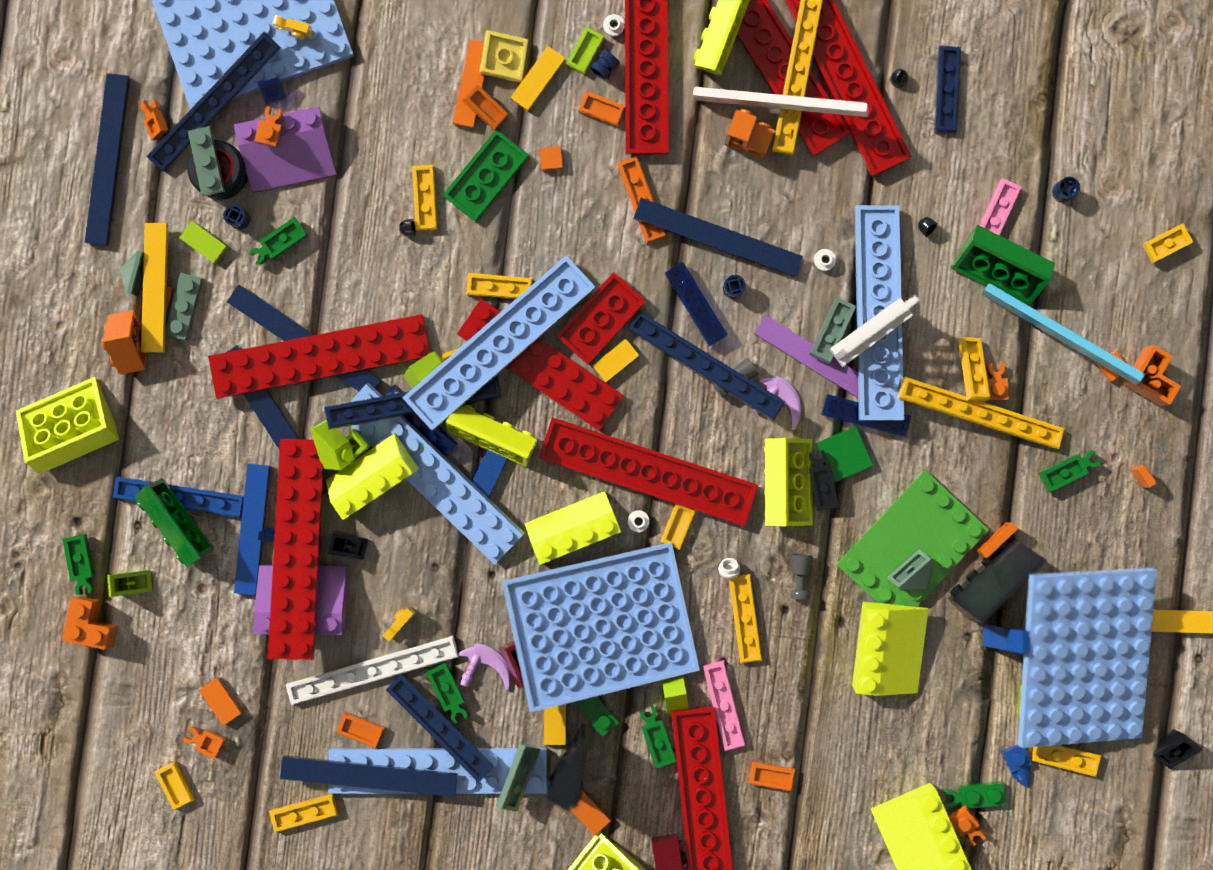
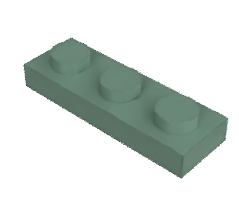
[188,126,225,196]
[166,273,204,341]
[809,297,856,364]
[496,743,541,811]

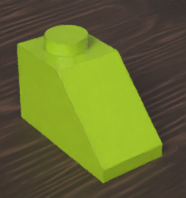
[310,420,356,470]

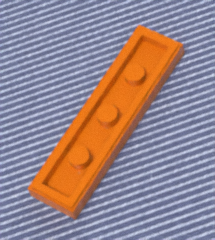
[452,40,486,129]
[617,156,667,245]

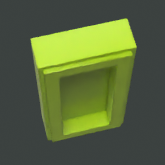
[566,26,605,76]
[179,221,228,264]

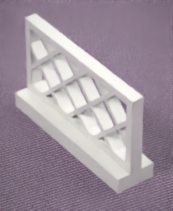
[829,296,919,367]

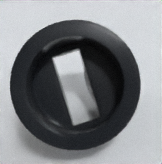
[890,69,908,88]
[918,217,937,236]
[399,219,416,237]

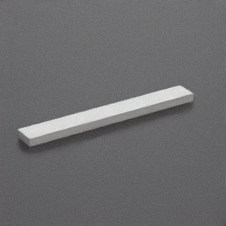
[693,87,869,117]
[285,635,459,705]

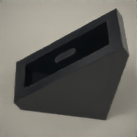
[325,531,368,560]
[1153,729,1203,769]

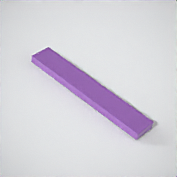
[754,315,858,398]

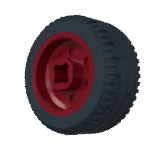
[187,140,248,200]

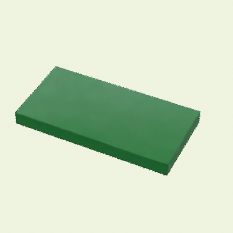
[442,129,530,223]

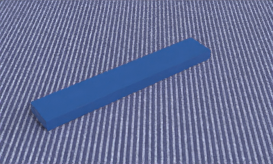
[234,464,271,595]
[113,476,244,518]

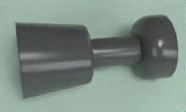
[712,357,759,398]
[790,554,812,600]

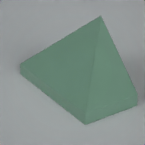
[119,251,144,296]
[887,549,933,590]

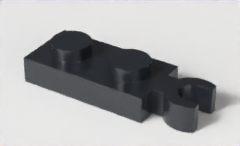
[809,450,839,511]

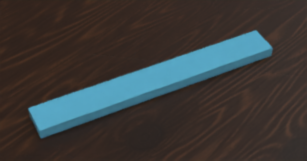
[982,283,1144,385]

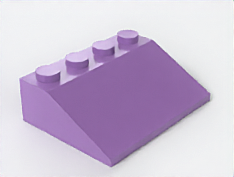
[234,106,337,193]
[254,565,347,635]

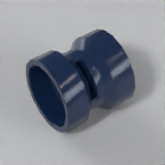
[590,50,620,81]
[1052,176,1080,202]
[223,204,250,230]
[722,275,746,299]

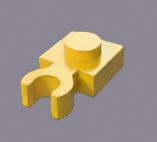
[272,16,314,40]
[382,607,416,641]

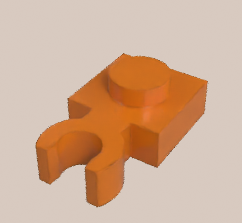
[255,106,283,148]
[986,363,1009,401]
[183,726,226,759]
[948,805,986,846]

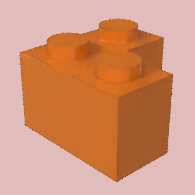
[724,109,775,159]
[101,310,147,375]
[1123,345,1181,406]
[62,596,118,650]

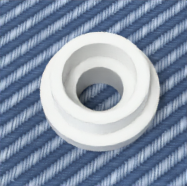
[603,14,625,36]
[814,249,836,271]
[628,510,649,532]
[718,558,740,579]

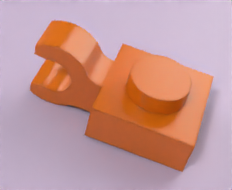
[140,99,168,140]

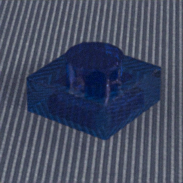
[258,76,287,104]
[258,527,275,542]

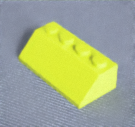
[693,0,750,77]
[446,404,537,467]
[326,433,419,520]
[764,438,813,526]
[525,491,621,565]

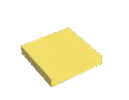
[479,30,529,83]

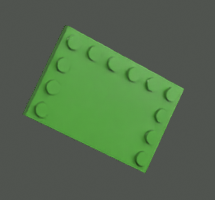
[836,470,989,607]

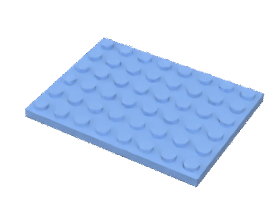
[152,0,354,109]
[501,542,700,712]
[1018,568,1157,748]

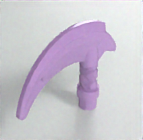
[751,376,801,430]
[459,643,510,690]

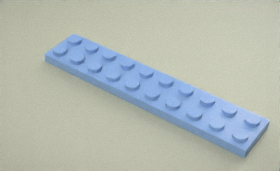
[855,205,904,421]
[403,255,595,431]
[351,383,525,565]
[328,748,547,794]

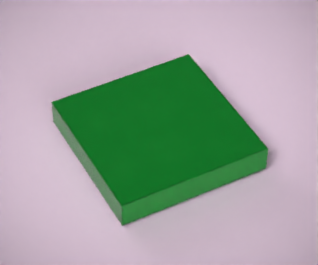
[815,426,873,482]

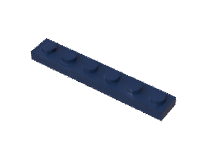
[386,674,495,783]

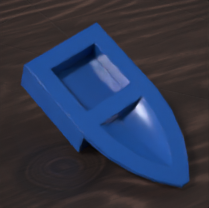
[1001,744,1032,788]

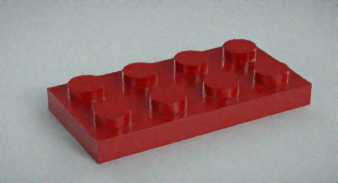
[556,272,646,365]

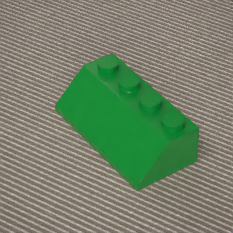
[952,225,1055,306]
[135,478,214,567]

